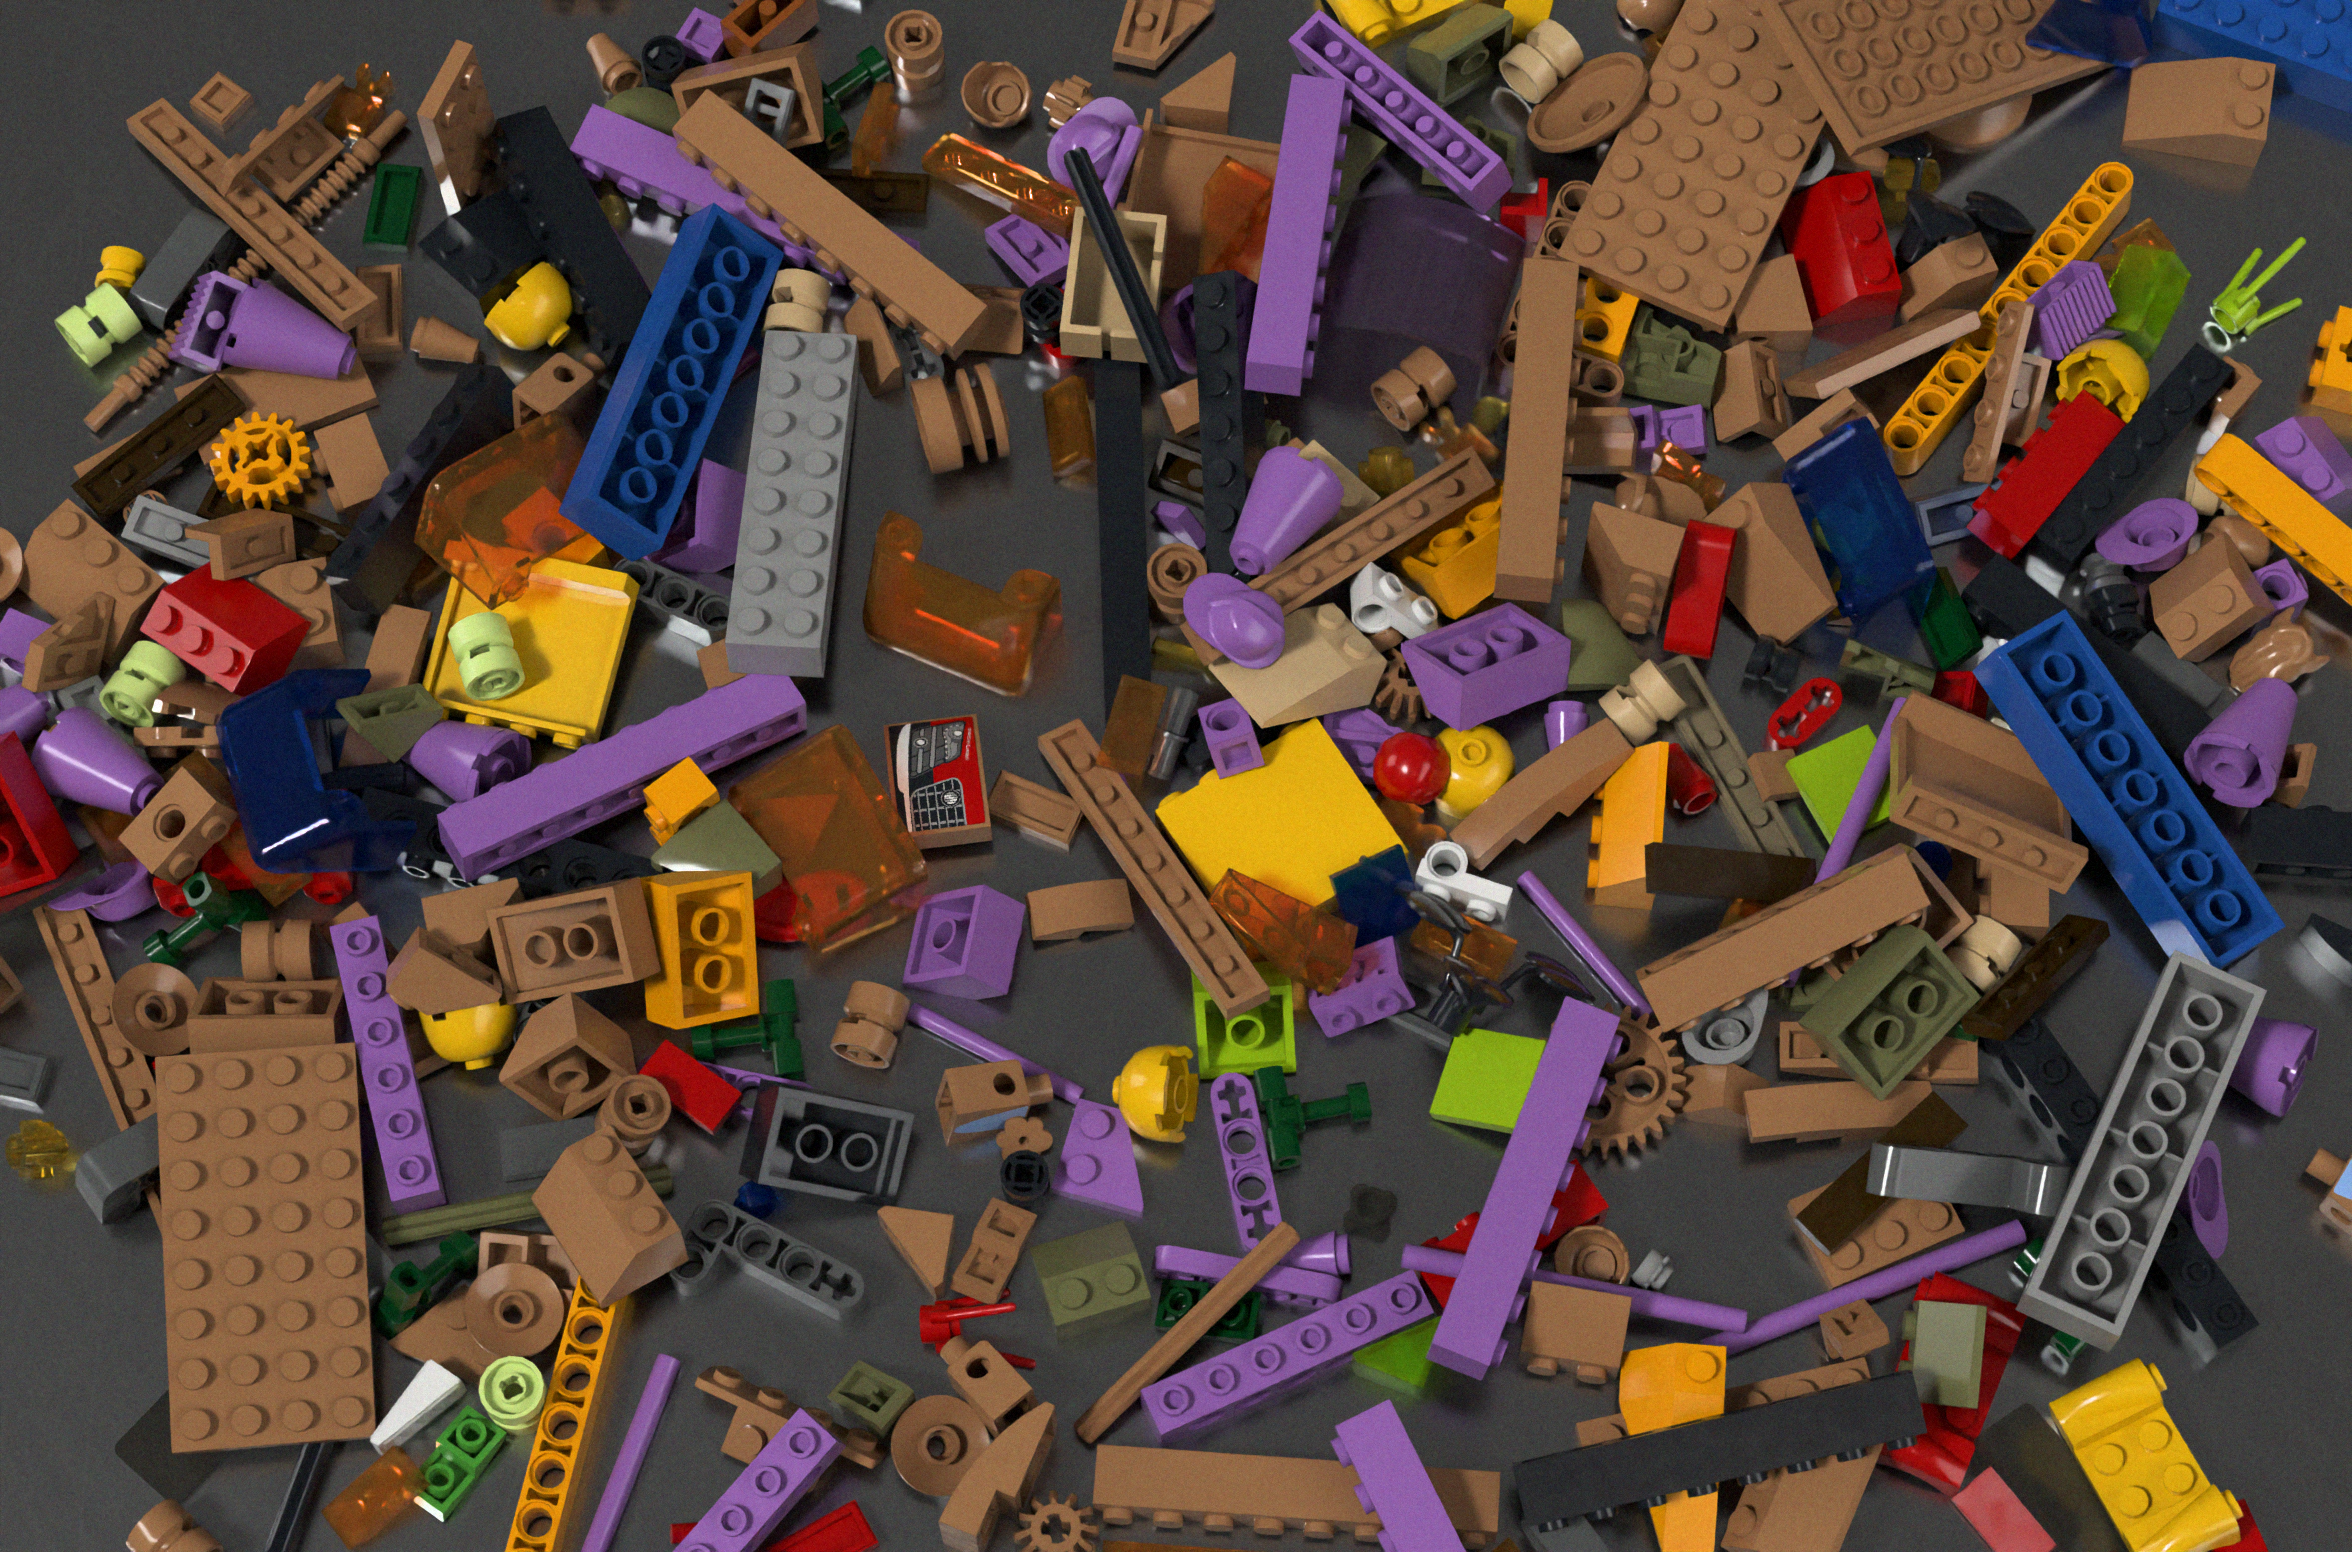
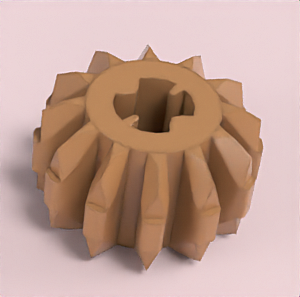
[1375,646,1434,725]
[1013,1490,1100,1552]

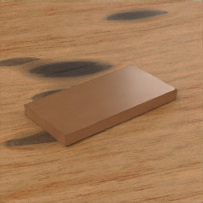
[1782,308,1982,399]
[174,326,379,471]

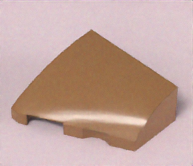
[1772,386,1886,481]
[152,679,281,738]
[478,1227,579,1334]

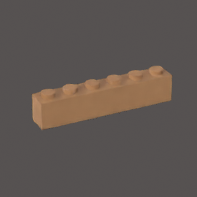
[1635,844,1931,1033]

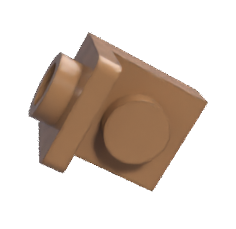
[2206,356,2263,438]
[1818,1298,1891,1360]

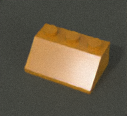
[1388,478,1557,620]
[1587,741,1669,910]
[640,870,760,1030]

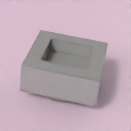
[53,674,117,724]

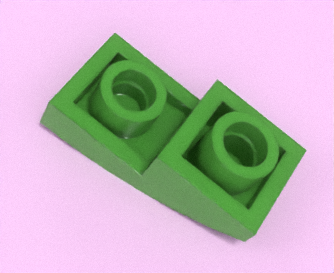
[404,1405,507,1522]

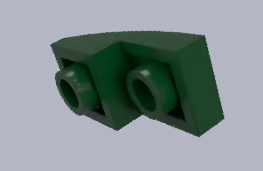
[1154,1279,1268,1344]

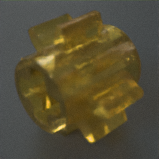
[1884,156,1941,203]
[1358,446,1415,500]
[5,1119,68,1180]

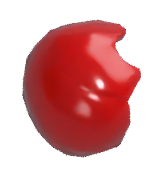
[1373,732,1450,805]

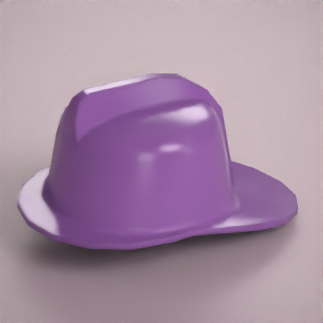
[1047,97,1138,191]
[2095,498,2199,572]
[1183,573,1285,669]
[45,851,158,922]
[2176,1140,2229,1259]

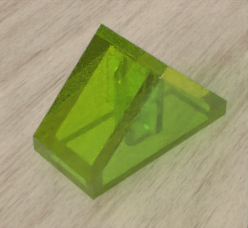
[1351,1316,1441,1400]

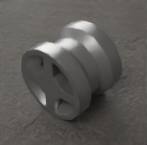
[2078,552,2131,602]

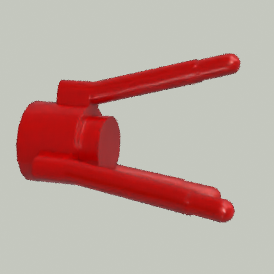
[919,1288,1036,1368]

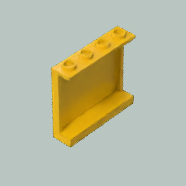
[422,538,640,750]
[1155,717,1409,961]

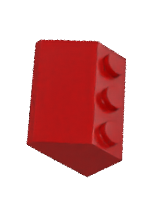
[1778,170,1902,328]
[140,562,312,705]
[0,730,80,897]

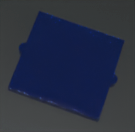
[1329,844,1425,949]

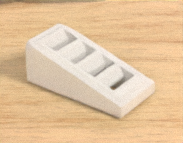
[370,1359,467,1458]

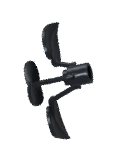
[1880,134,2037,265]
[1392,888,1596,1037]

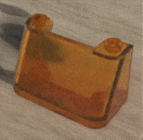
[414,410,606,611]
[862,509,1063,697]
[726,723,928,956]

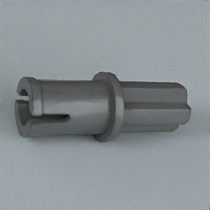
[1142,685,1199,781]

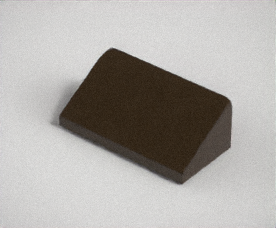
[1147,438,1204,505]

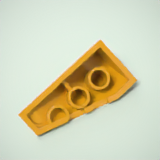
[1619,1343,1726,1552]

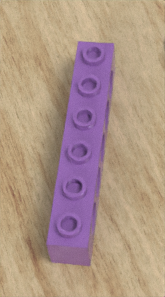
[1288,9,1514,216]
[329,915,447,1215]
[1140,1269,1434,1449]
[673,1408,846,1552]

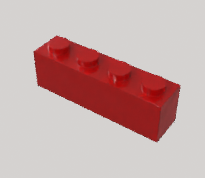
[1966,388,2126,561]
[1409,1159,1609,1319]

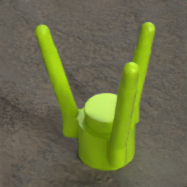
[2211,237,2306,336]

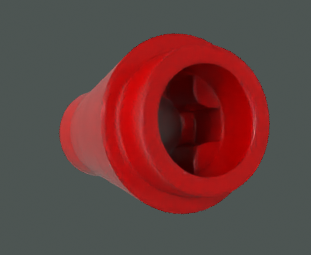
[1666,743,1717,815]

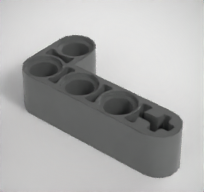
[75,1112,160,1226]
[1866,1142,2071,1217]
[668,1199,868,1322]

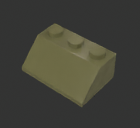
[1798,922,1981,1101]

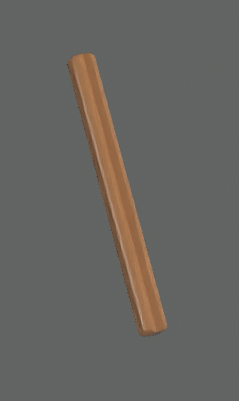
[1073,1221,1300,1443]

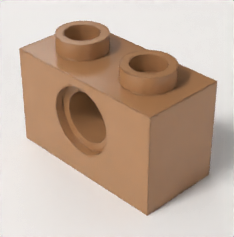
[118,766,240,886]

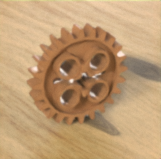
[1539,1003,1686,1159]

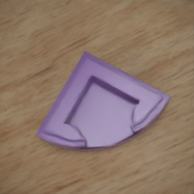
[1150,500,1206,551]

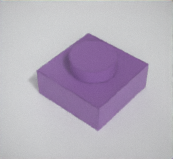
[675,7,725,65]

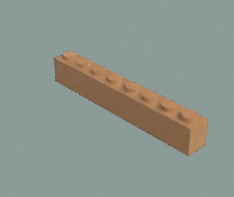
[672,89,990,361]
[1493,258,1587,603]
[1093,1444,1500,1549]

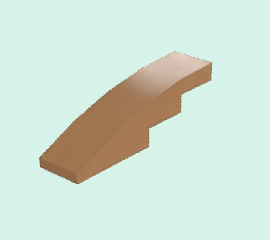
[338,603,433,767]
[1449,717,1635,871]
[1780,1021,1979,1084]
[1742,1080,1932,1143]

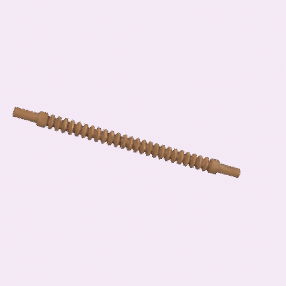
[83,109,409,432]

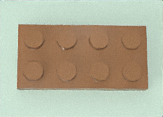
[416,39,495,210]

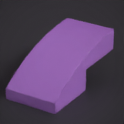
[1630,404,1709,459]

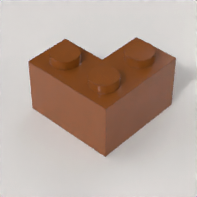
[720,0,819,58]

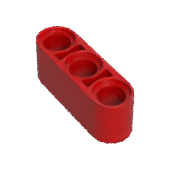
[1663,519,1737,660]

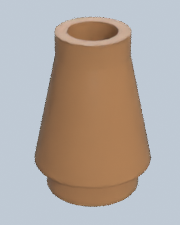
[586,33,643,96]
[410,315,481,364]

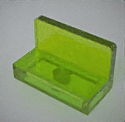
[2103,244,2192,353]

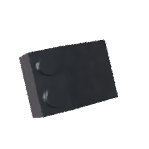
[417,187,549,323]
[739,1078,915,1207]

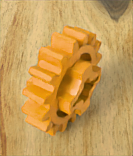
[209,412,313,510]

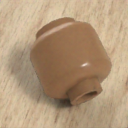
[2200,515,2274,572]

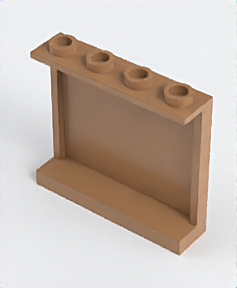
[1116,108,1281,296]
[1889,689,2088,895]

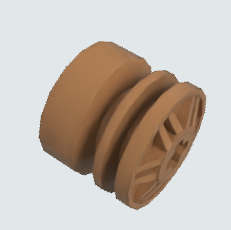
[909,362,1010,475]

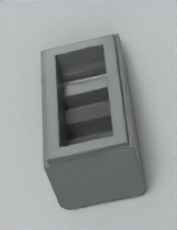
[742,78,797,149]

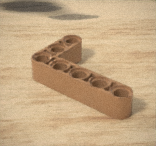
[1494,180,1624,407]

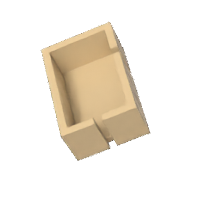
[1060,206,1167,363]

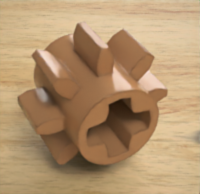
[1043,75,1096,129]

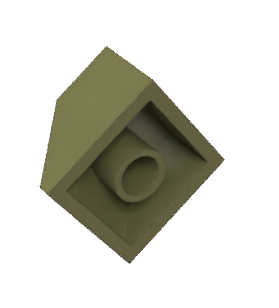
[1406,2,1514,103]
[1029,1220,1152,1342]
[1898,1300,1987,1409]

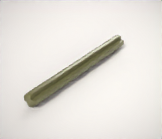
[382,1164,673,1245]

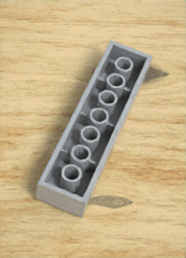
[725,330,860,678]
[2015,949,2267,1353]

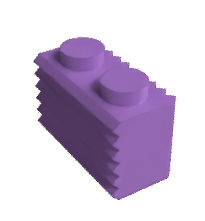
[2025,260,2117,361]
[168,270,250,375]

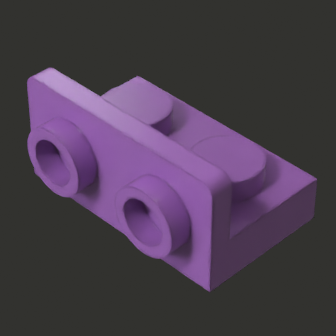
[1304,935,1415,1038]

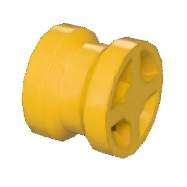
[94,246,147,300]

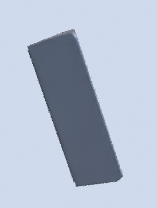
[1907,477,2002,548]

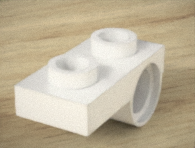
[1350,562,1438,640]
[1414,841,1513,922]

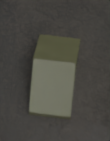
[335,683,444,764]
[827,1360,916,1446]

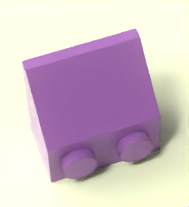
[2250,416,2352,514]
[642,458,747,573]
[902,884,1026,1000]

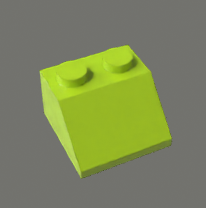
[1191,960,1296,1080]

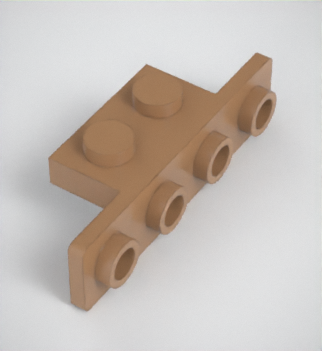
[218,73,346,204]
[1963,302,2052,484]
[695,1365,889,1493]

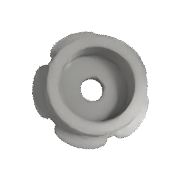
[1630,1247,1674,1292]

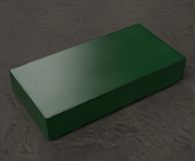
[362,163,425,253]
[1906,567,1984,671]

